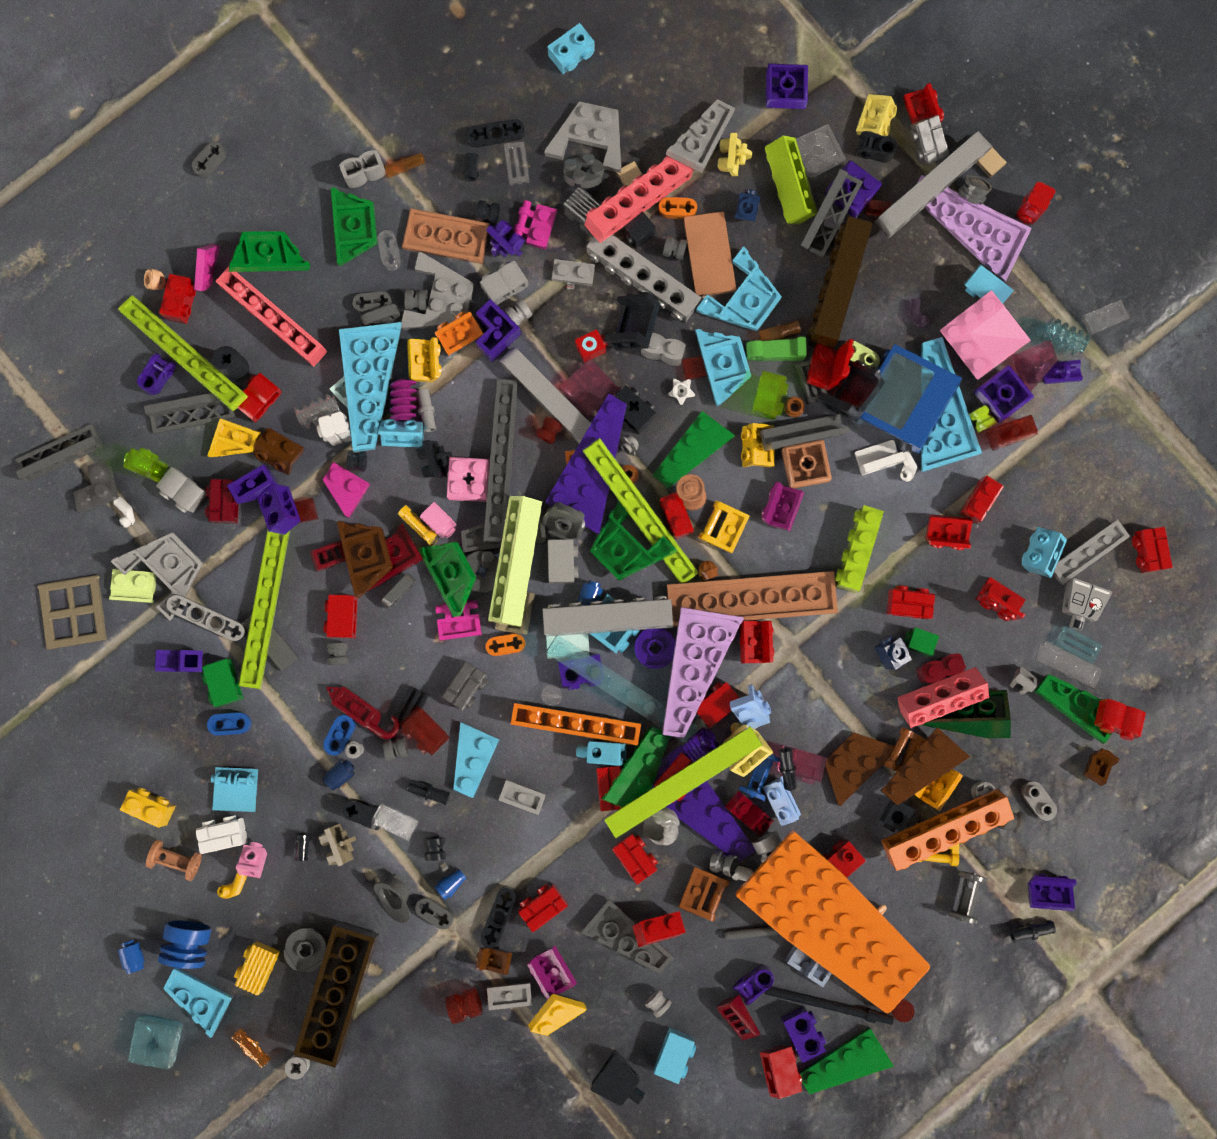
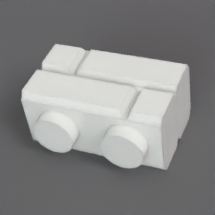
[316,412,352,446]
[196,815,248,854]

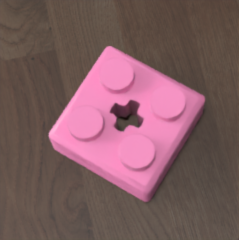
[447,457,490,502]

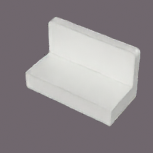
[854,440,905,476]

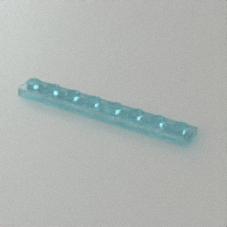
[545,635,698,743]

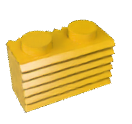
[234,941,280,995]

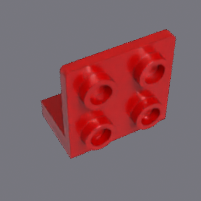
[806,339,854,391]
[975,577,1026,622]

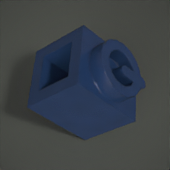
[735,188,760,222]
[874,635,912,670]

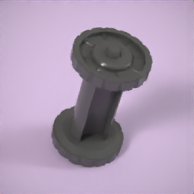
[949,870,988,924]

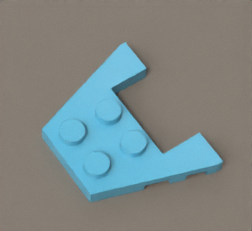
[696,246,782,331]

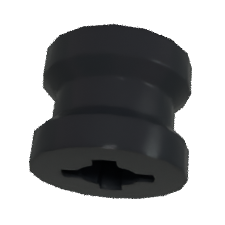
[347,450,367,472]

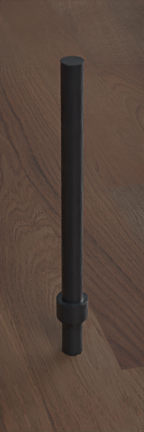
[765,987,894,1025]

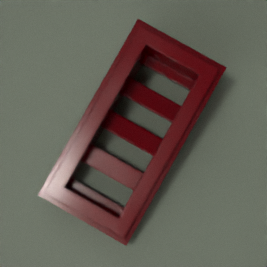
[310,541,346,572]
[716,995,760,1041]

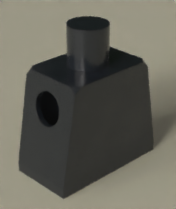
[590,1050,645,1106]

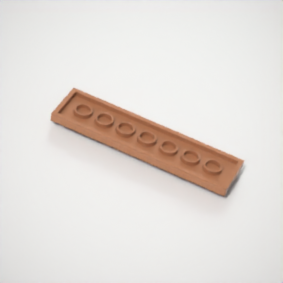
[667,571,838,627]

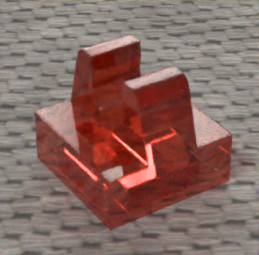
[294,498,319,524]

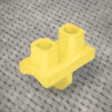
[718,133,752,176]

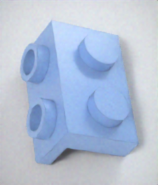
[730,684,771,729]
[763,776,801,826]

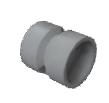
[752,831,782,863]

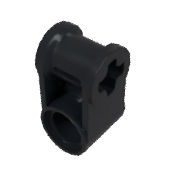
[855,131,897,163]
[342,799,386,830]

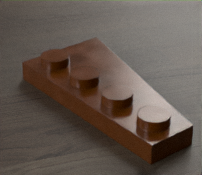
[880,728,970,806]

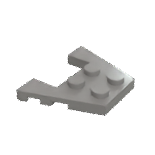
[544,101,622,173]
[401,252,475,330]
[111,532,204,621]

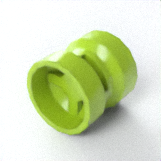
[969,405,997,433]

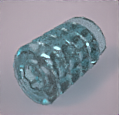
[1042,317,1091,356]

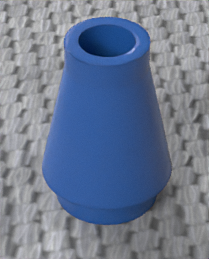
[434,869,467,900]

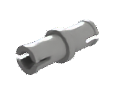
[416,389,437,432]

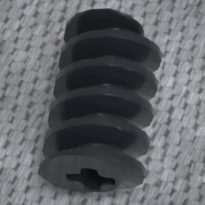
[213,346,250,382]

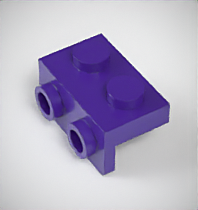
[1027,874,1077,911]

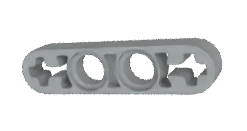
[167,595,246,641]

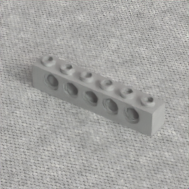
[587,235,701,323]

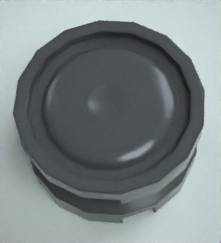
[958,175,992,205]

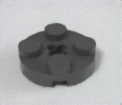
[563,154,604,188]
[543,502,585,540]
[466,551,499,593]
[284,927,328,972]

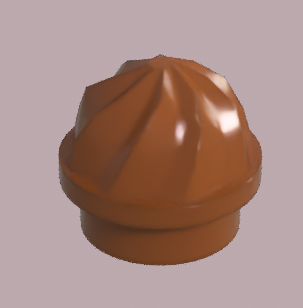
[698,561,719,582]

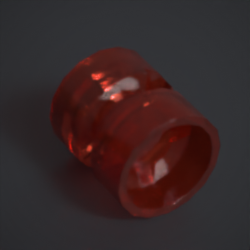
[445,987,483,1025]

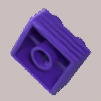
[766,64,808,109]
[824,160,882,218]
[974,365,1034,423]
[683,727,720,779]

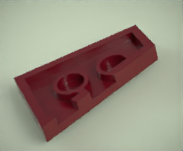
[368,523,423,591]

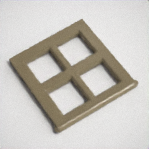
[37,575,107,650]

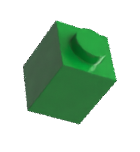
[903,627,939,657]

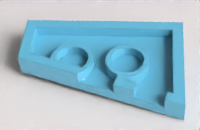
[453,722,500,798]
[163,968,233,1038]

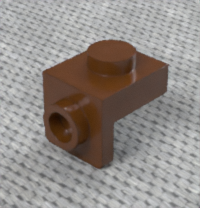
[1083,748,1119,786]
[476,947,512,975]

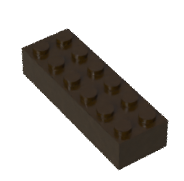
[806,216,873,349]
[293,921,379,1068]

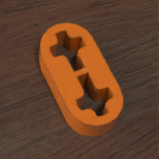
[658,197,697,219]
[486,634,526,656]

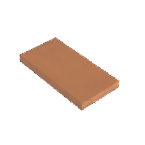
[402,208,491,264]
[683,211,736,297]

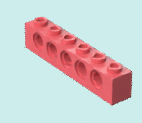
[584,156,694,243]
[216,267,327,367]

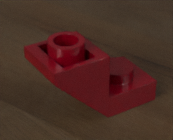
[725,791,774,837]

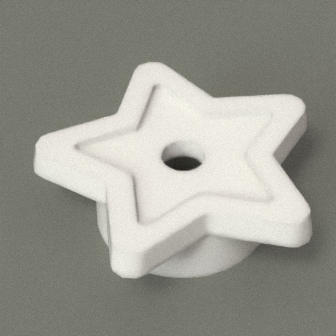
[668,379,695,405]

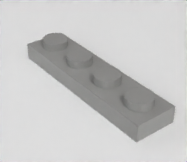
[1053,519,1130,585]

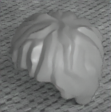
[642,807,680,846]

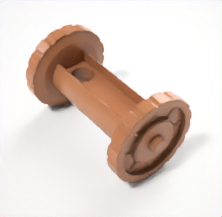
[676,474,707,511]
[146,840,202,881]

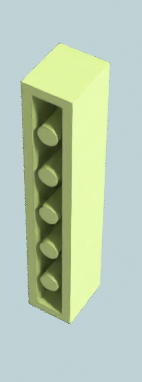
[488,496,542,626]

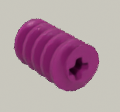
[390,379,417,421]

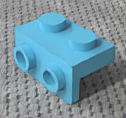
[378,419,424,447]

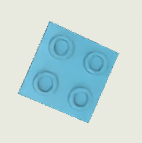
[211,767,258,812]

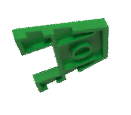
[590,500,678,581]

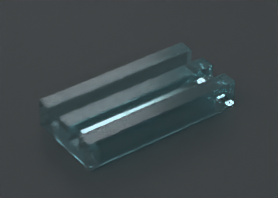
[1054,626,1103,664]

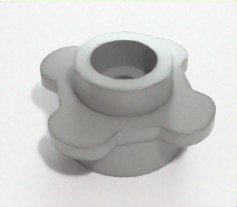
[619,435,639,456]

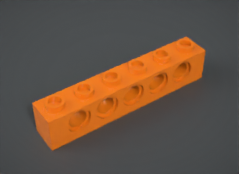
[511,703,641,745]
[881,789,1014,871]

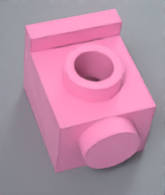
[236,842,267,878]

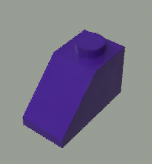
[227,464,278,504]

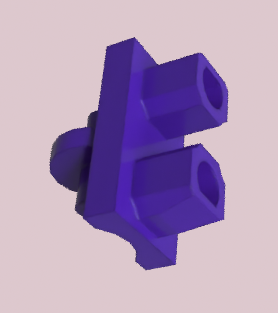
[486,220,525,257]
[1042,360,1083,384]

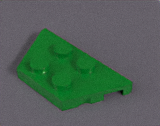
[331,187,378,266]
[229,231,310,272]
[418,542,476,617]

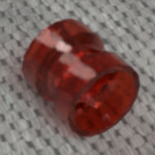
[535,416,563,445]

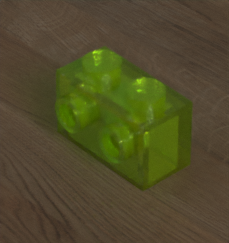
[750,371,789,421]
[123,447,168,483]

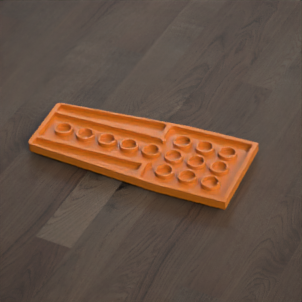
[735,830,930,1013]

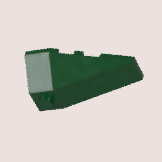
[923,690,1011,739]

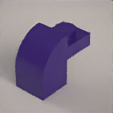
[154,650,203,672]

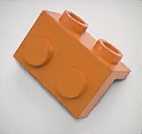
[434,311,483,356]

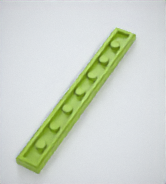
[118,295,248,411]
[583,438,699,584]
[238,530,290,689]
[604,726,762,838]

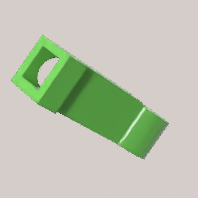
[746,337,806,361]

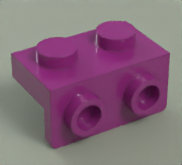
[762,481,804,532]
[527,946,577,1000]

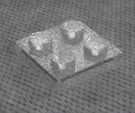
[796,124,846,179]

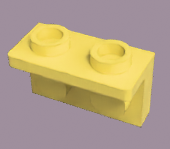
[856,94,897,136]

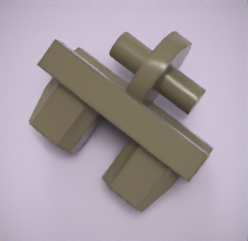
[319,824,356,866]

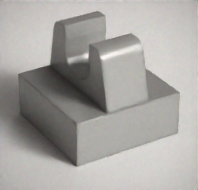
[1010,666,1037,695]

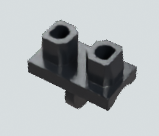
[416,440,452,479]

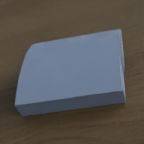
[784,946,832,987]

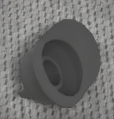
[374,874,410,923]

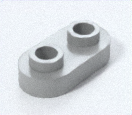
[1021,781,1057,821]

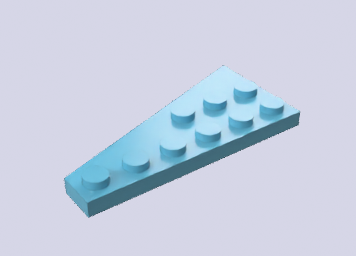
[339,322,402,452]
[921,337,982,473]

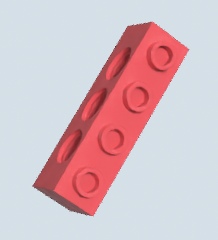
[898,667,989,728]

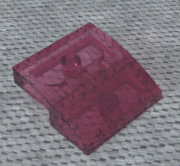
[559,359,619,418]

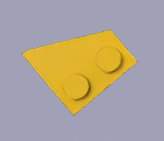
[207,418,261,457]
[528,994,587,1036]

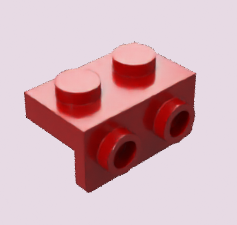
[903,83,944,124]
[925,514,973,550]
[739,620,774,664]

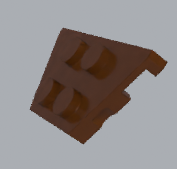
[337,521,393,598]
[823,732,895,806]

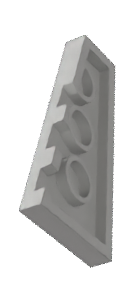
[666,99,735,173]

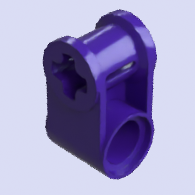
[137,353,176,395]
[732,965,774,1005]

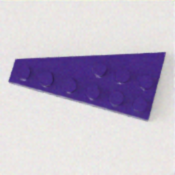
[545,394,627,534]
[651,745,756,863]

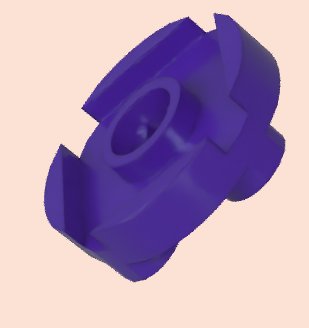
[634,628,676,669]

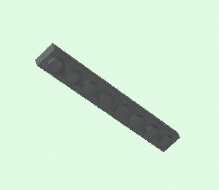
[483,379,518,543]

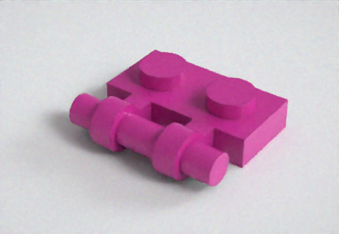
[513,200,557,250]
[435,599,482,641]

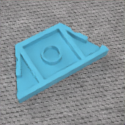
[695,329,751,407]

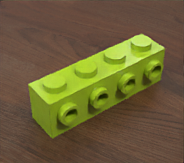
[765,136,818,224]
[835,505,884,593]

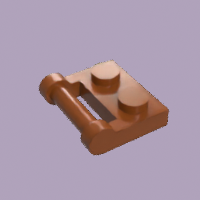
[884,727,926,772]
[678,866,730,922]

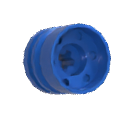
[158,920,212,969]

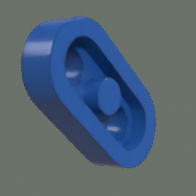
[207,713,252,736]
[323,715,356,755]

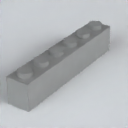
[543,596,673,637]

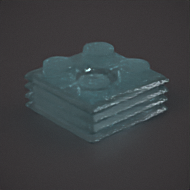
[127,1015,183,1070]

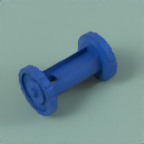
[739,754,781,801]

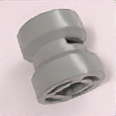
[504,299,532,325]

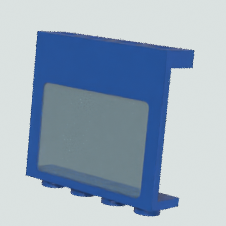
[860,344,962,454]

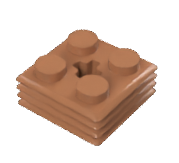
[782,440,832,488]

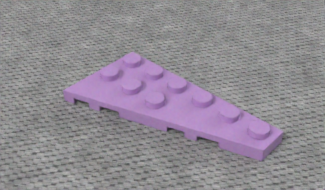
[917,175,1032,283]
[662,608,744,738]

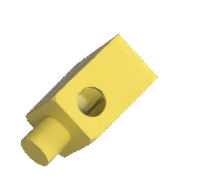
[724,723,773,777]

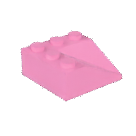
[939,290,1031,380]

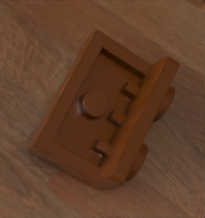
[254,428,304,475]

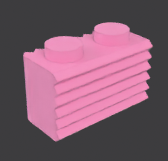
[420,502,457,538]

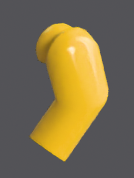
[217,872,247,899]

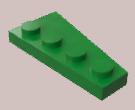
[652,411,735,489]
[1034,674,1112,744]
[601,727,670,808]
[799,1027,894,1094]

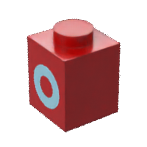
[575,329,608,363]

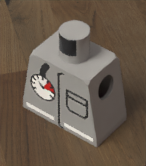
[1062,578,1112,631]

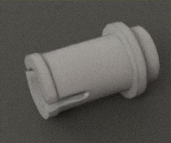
[345,741,364,759]

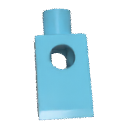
[576,741,627,766]

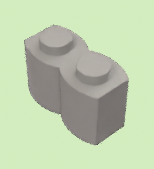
[339,150,386,188]
[480,261,529,305]
[641,333,686,366]
[156,466,207,513]

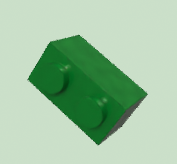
[201,659,244,707]

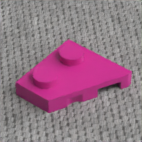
[194,244,220,291]
[323,462,370,518]

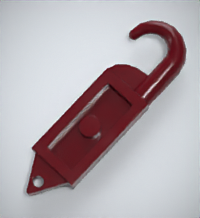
[326,686,399,739]

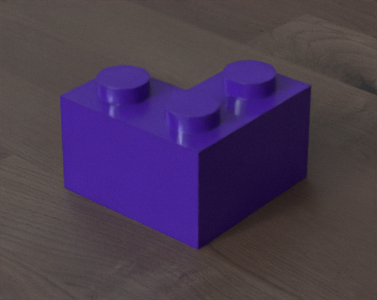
[476,299,521,363]

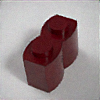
[916,653,966,683]

